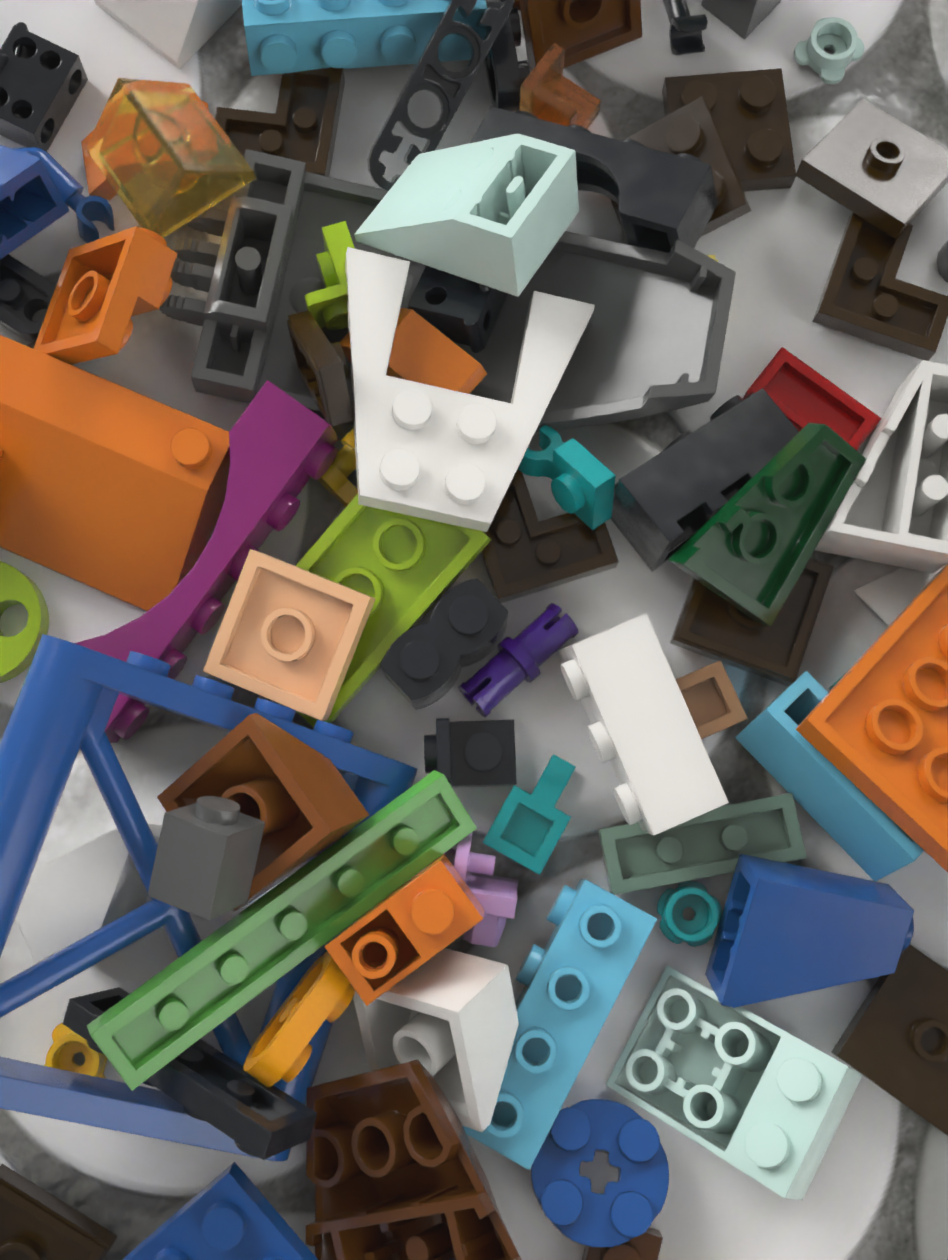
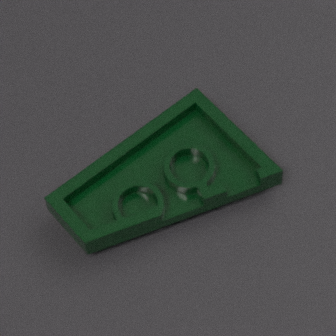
[668,423,866,626]

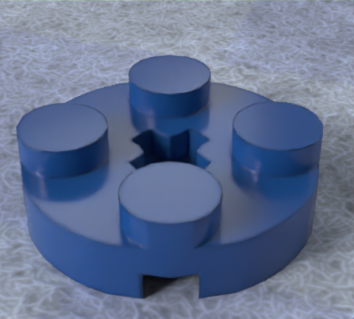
[531,1099,669,1248]

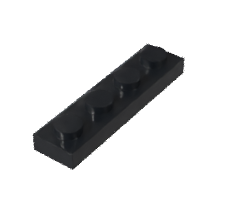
[63,987,317,1160]

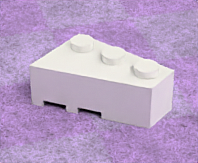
[815,360,948,574]
[557,613,729,836]

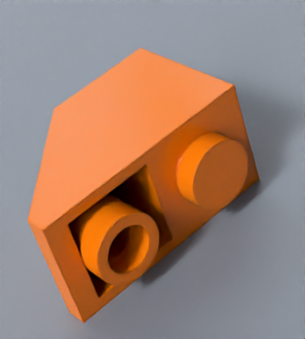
[324,854,484,1006]

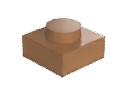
[676,660,748,740]

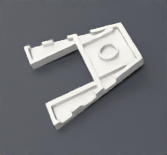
[345,247,595,532]

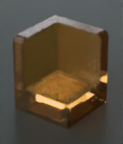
[519,43,601,129]

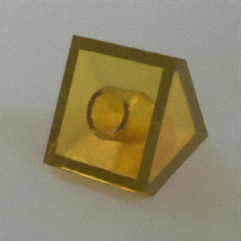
[86,78,256,238]

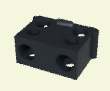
[0,22,88,152]
[408,266,508,353]

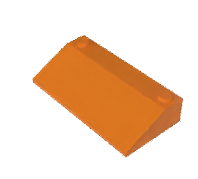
[0,335,230,612]

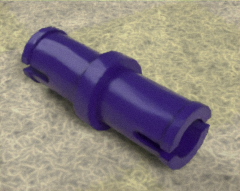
[458,603,579,717]

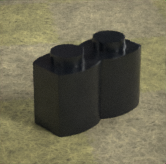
[381,578,508,710]

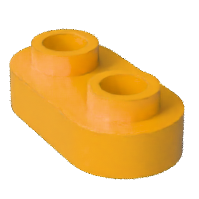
[243,951,356,1087]

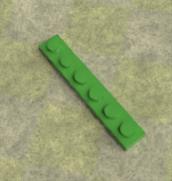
[87,770,477,1091]

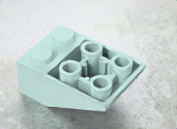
[354,133,579,297]
[606,966,862,1200]

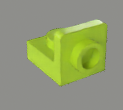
[305,221,355,330]

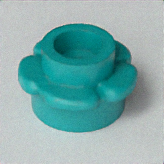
[657,881,722,947]

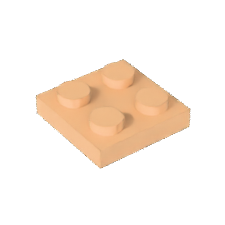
[203,549,376,721]

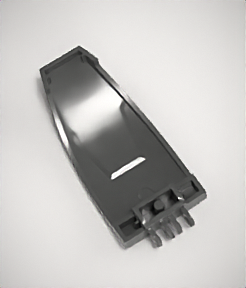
[159,149,736,433]

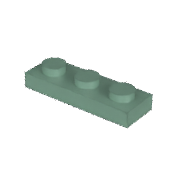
[597,793,807,895]

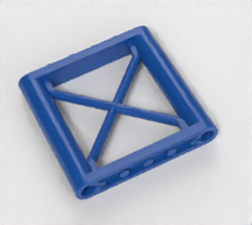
[0,634,418,1161]

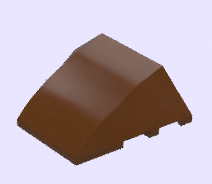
[305,1059,522,1260]

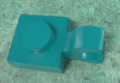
[518,425,616,530]
[482,754,576,875]

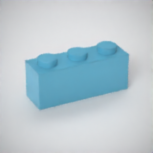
[735,671,924,882]

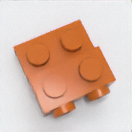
[33,226,178,365]

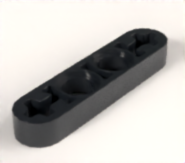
[367,0,515,191]

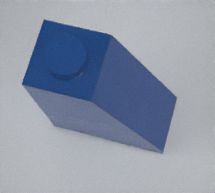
[705,854,914,1008]

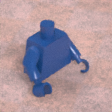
[0,145,115,260]

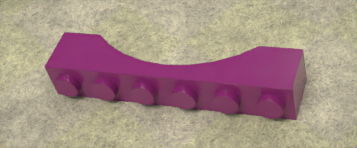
[75,380,339,743]

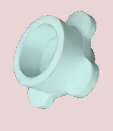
[794,17,865,84]

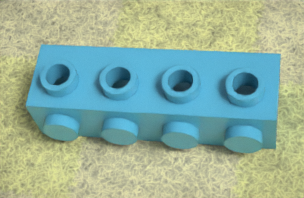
[242,0,487,76]
[463,879,657,1170]

